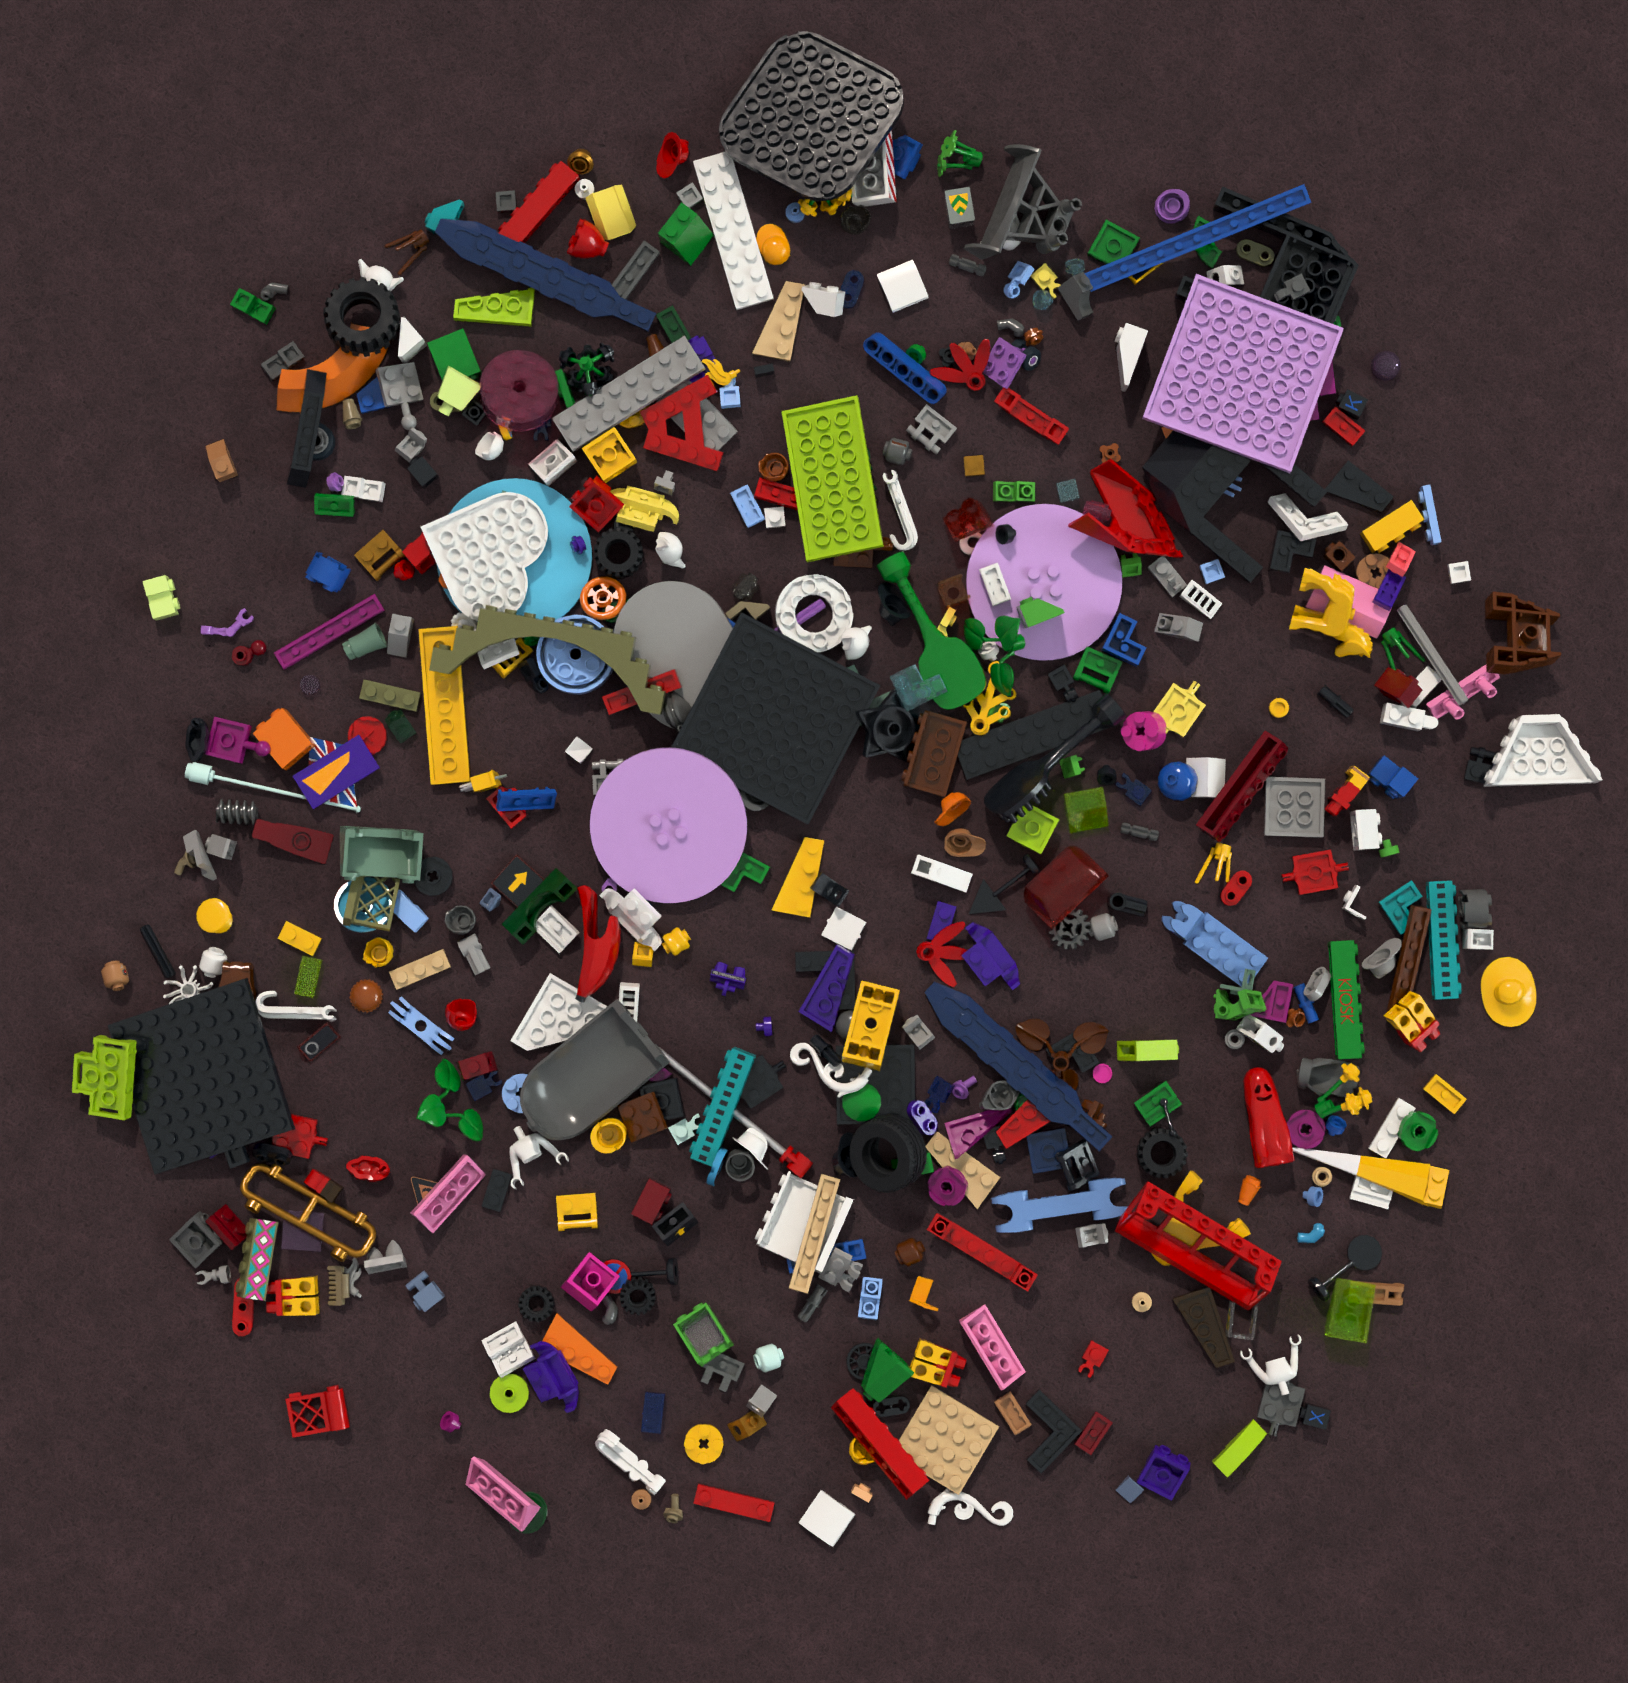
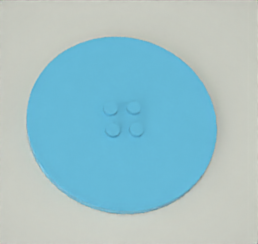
[437,478,592,622]

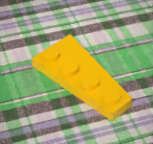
[772,837,824,917]

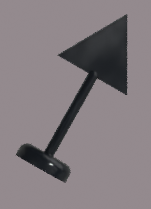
[969,853,1044,914]

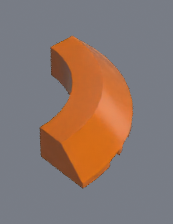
[277,324,391,412]

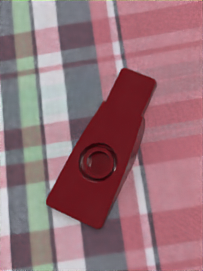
[252,819,334,864]

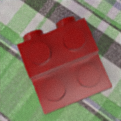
[569,476,624,533]

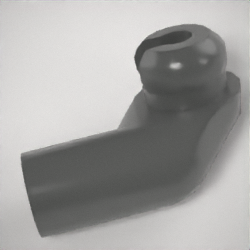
[260,282,289,301]
[997,318,1025,337]
[602,1294,618,1325]

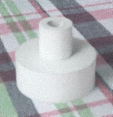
[575,179,595,200]
[978,642,999,662]

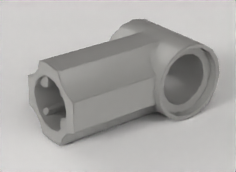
[457,933,491,975]

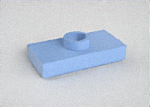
[730,484,765,528]

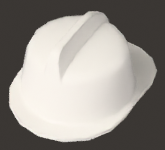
[733,1128,768,1170]

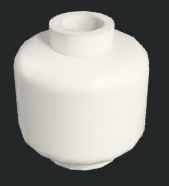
[199,947,227,978]

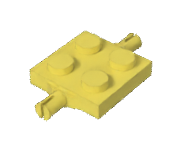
[1153,681,1206,737]

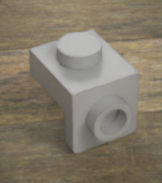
[395,427,427,463]
[902,1015,935,1049]
[1075,1223,1108,1248]

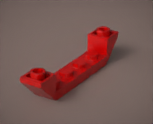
[926,1213,1038,1292]

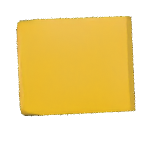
[632,942,653,967]

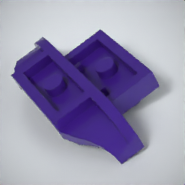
[961,922,1020,990]
[523,1341,579,1413]

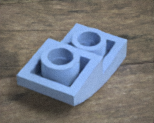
[392,890,429,932]
[858,1277,883,1320]

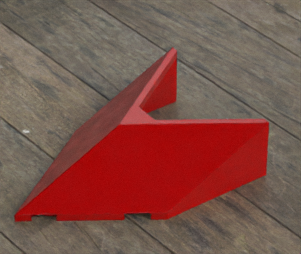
[1068,459,1183,558]

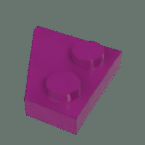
[1250,981,1294,1023]

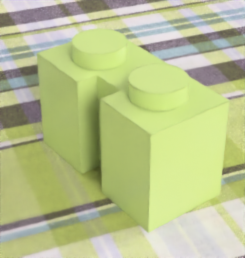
[143,575,180,621]

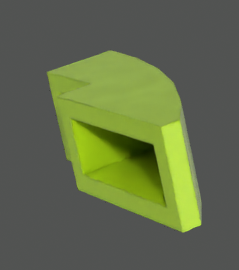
[1212,1419,1267,1478]

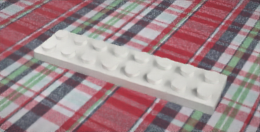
[693,152,774,310]

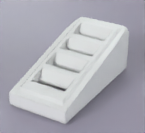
[1179,580,1222,620]
[619,982,640,1022]

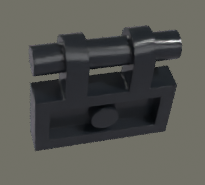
[1463,747,1503,788]

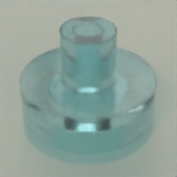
[1065,259,1085,276]
[1032,290,1053,310]

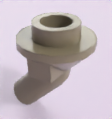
[174,851,196,875]
[663,1494,683,1523]

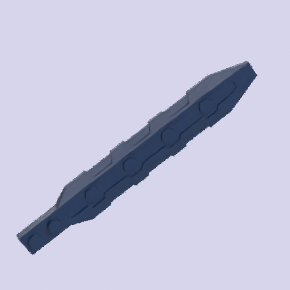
[435,219,656,332]
[924,982,1112,1152]

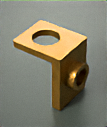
[727,1411,767,1441]

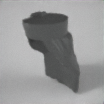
[1296,1057,1359,1098]

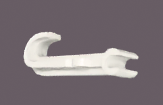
[883,470,918,551]
[256,991,337,1022]
[595,1429,666,1495]

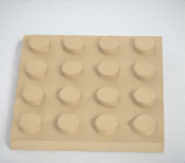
[899,1385,999,1495]

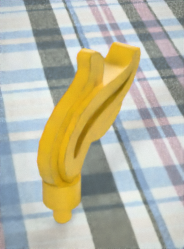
[701,359,740,386]

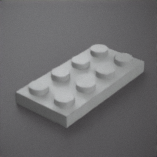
[656,380,738,450]

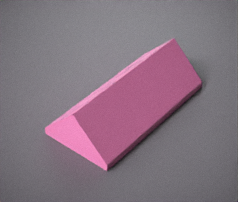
[411,1154,486,1233]
[959,1305,1026,1390]
[465,1457,541,1532]

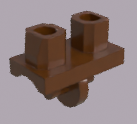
[1081,1099,1108,1128]

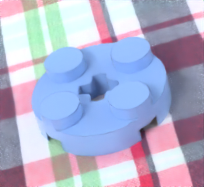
[502,1074,528,1113]

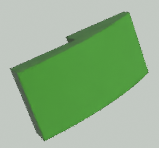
[993,481,1035,502]

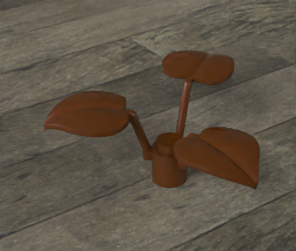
[1015,1019,1109,1090]

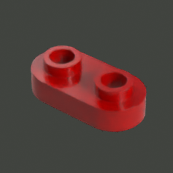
[1220,871,1252,906]

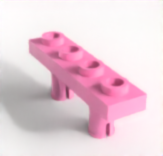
[1426,665,1500,720]

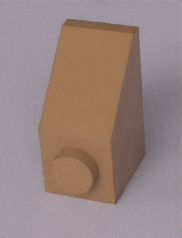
[206,439,238,482]

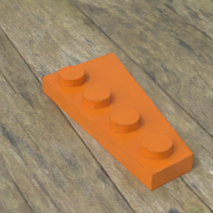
[542,1313,617,1385]

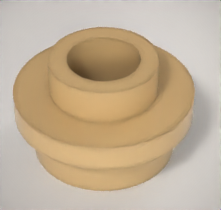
[1312,1167,1332,1187]

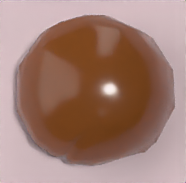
[758,453,789,482]

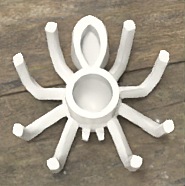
[163,965,213,1004]

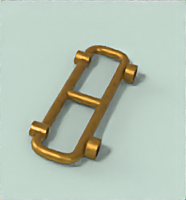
[240,1164,376,1262]

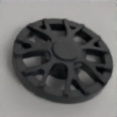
[846,1343,874,1380]

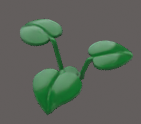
[964,615,1025,696]
[416,1058,483,1141]

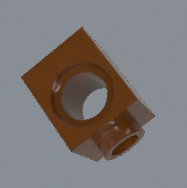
[1323,541,1356,572]

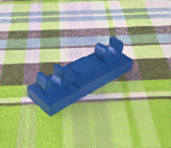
[496,787,557,811]

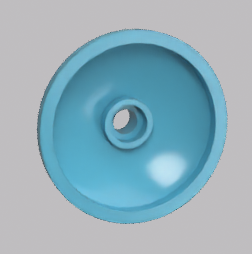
[334,877,392,932]

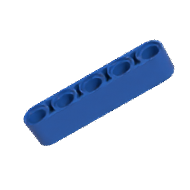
[863,332,946,404]

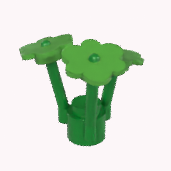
[937,130,983,177]

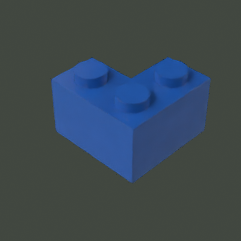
[1101,613,1147,667]
[1367,755,1418,799]

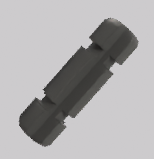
[949,254,986,276]
[1120,823,1159,841]

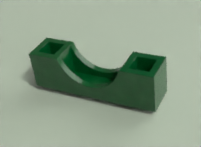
[502,868,578,945]

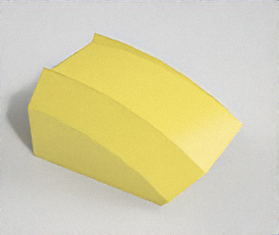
[586,185,636,240]

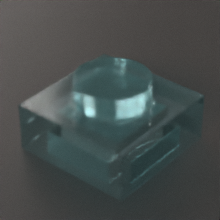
[1056,479,1080,503]

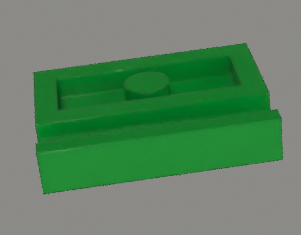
[1134,1081,1182,1126]

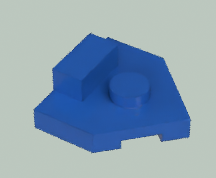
[892,135,923,179]

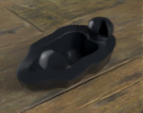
[185,717,209,762]

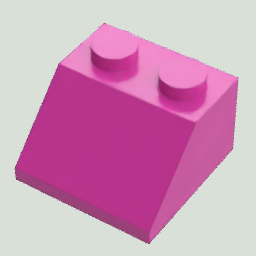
[561,1252,620,1312]

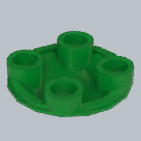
[842,1083,881,1121]

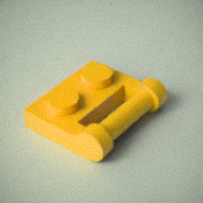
[556,1193,598,1231]

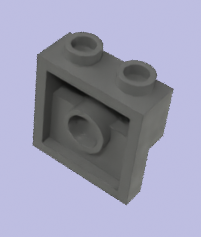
[169,1211,224,1269]

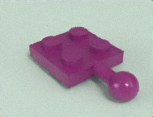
[205,717,271,764]

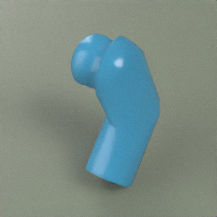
[1297,1223,1325,1243]

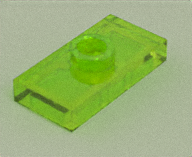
[294,956,322,998]

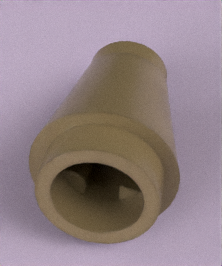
[342,399,362,429]

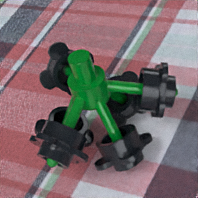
[559,342,614,396]

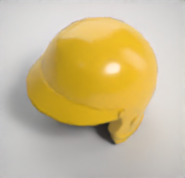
[590,1118,627,1154]

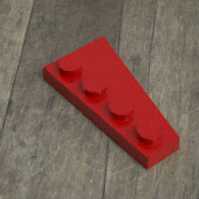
[996,1100,1051,1149]

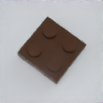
[617,1092,668,1143]

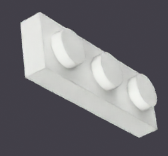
[1368,1098,1416,1159]

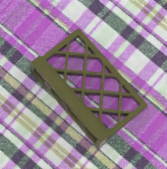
[342,876,400,932]

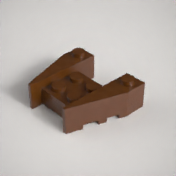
[1485,592,1561,675]

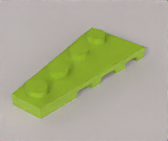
[453,288,535,327]

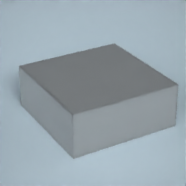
[676,182,703,208]

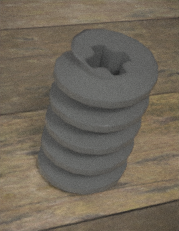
[216,799,259,825]

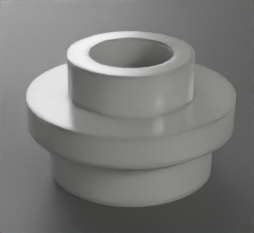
[1225,1029,1245,1049]

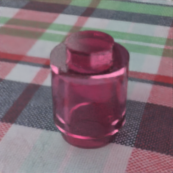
[1082,500,1112,524]

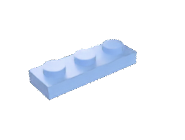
[1417,485,1441,545]

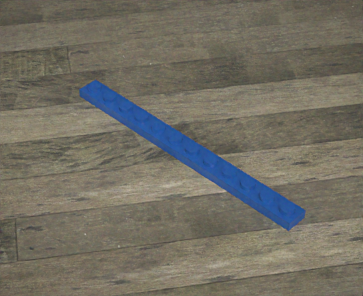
[1085,184,1311,292]

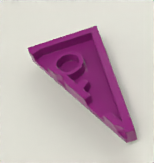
[944,1107,1012,1159]

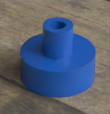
[1325,1115,1347,1136]

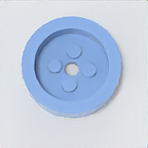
[536,615,613,695]

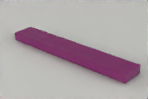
[274,594,385,670]

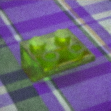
[1063,787,1109,833]

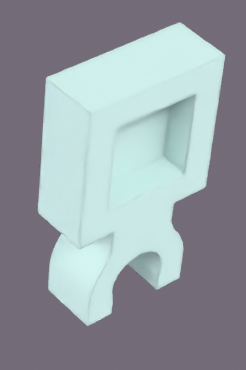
[668,1113,700,1145]

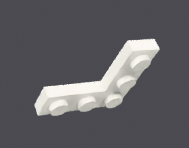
[1268,493,1348,541]

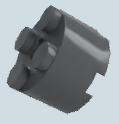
[1458,889,1492,929]

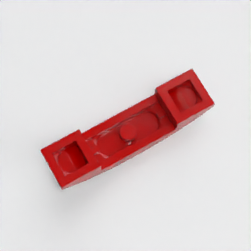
[994,387,1069,445]

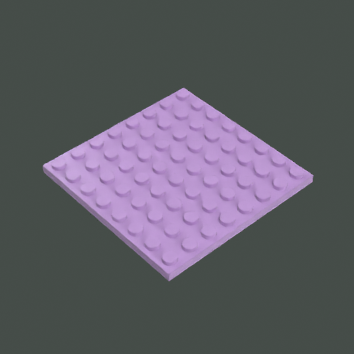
[1142,274,1344,473]

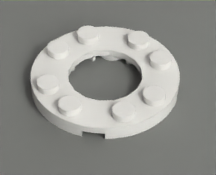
[775,574,853,652]

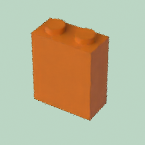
[253,708,316,770]

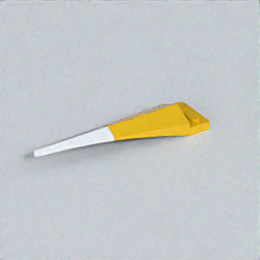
[1292,1147,1449,1209]

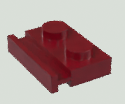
[205,1204,247,1250]

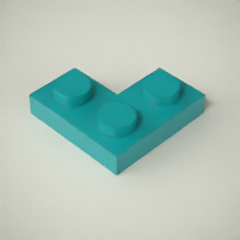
[1378,880,1423,935]

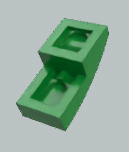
[230,288,276,325]

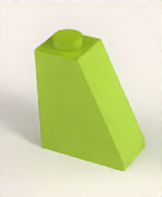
[1117,1040,1179,1061]

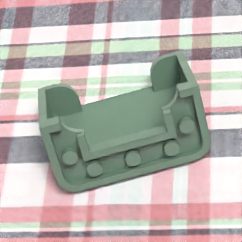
[339,826,424,883]

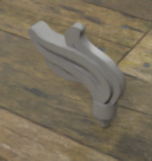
[344,1258,362,1298]

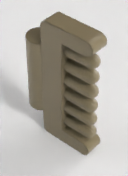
[327,1266,350,1306]

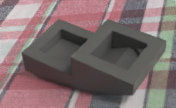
[261,341,305,381]

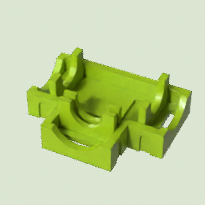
[72,1035,137,1120]

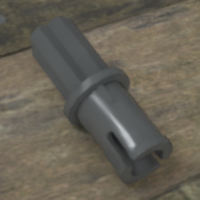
[798,1284,828,1322]

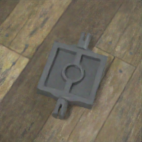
[1257,1380,1305,1436]

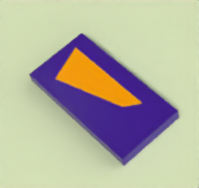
[293,735,380,809]

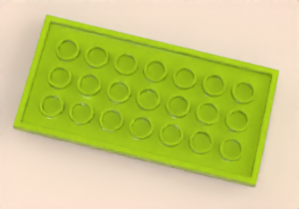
[782,395,884,562]

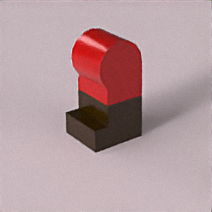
[304,1168,344,1203]

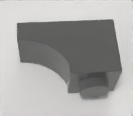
[1058,272,1094,321]

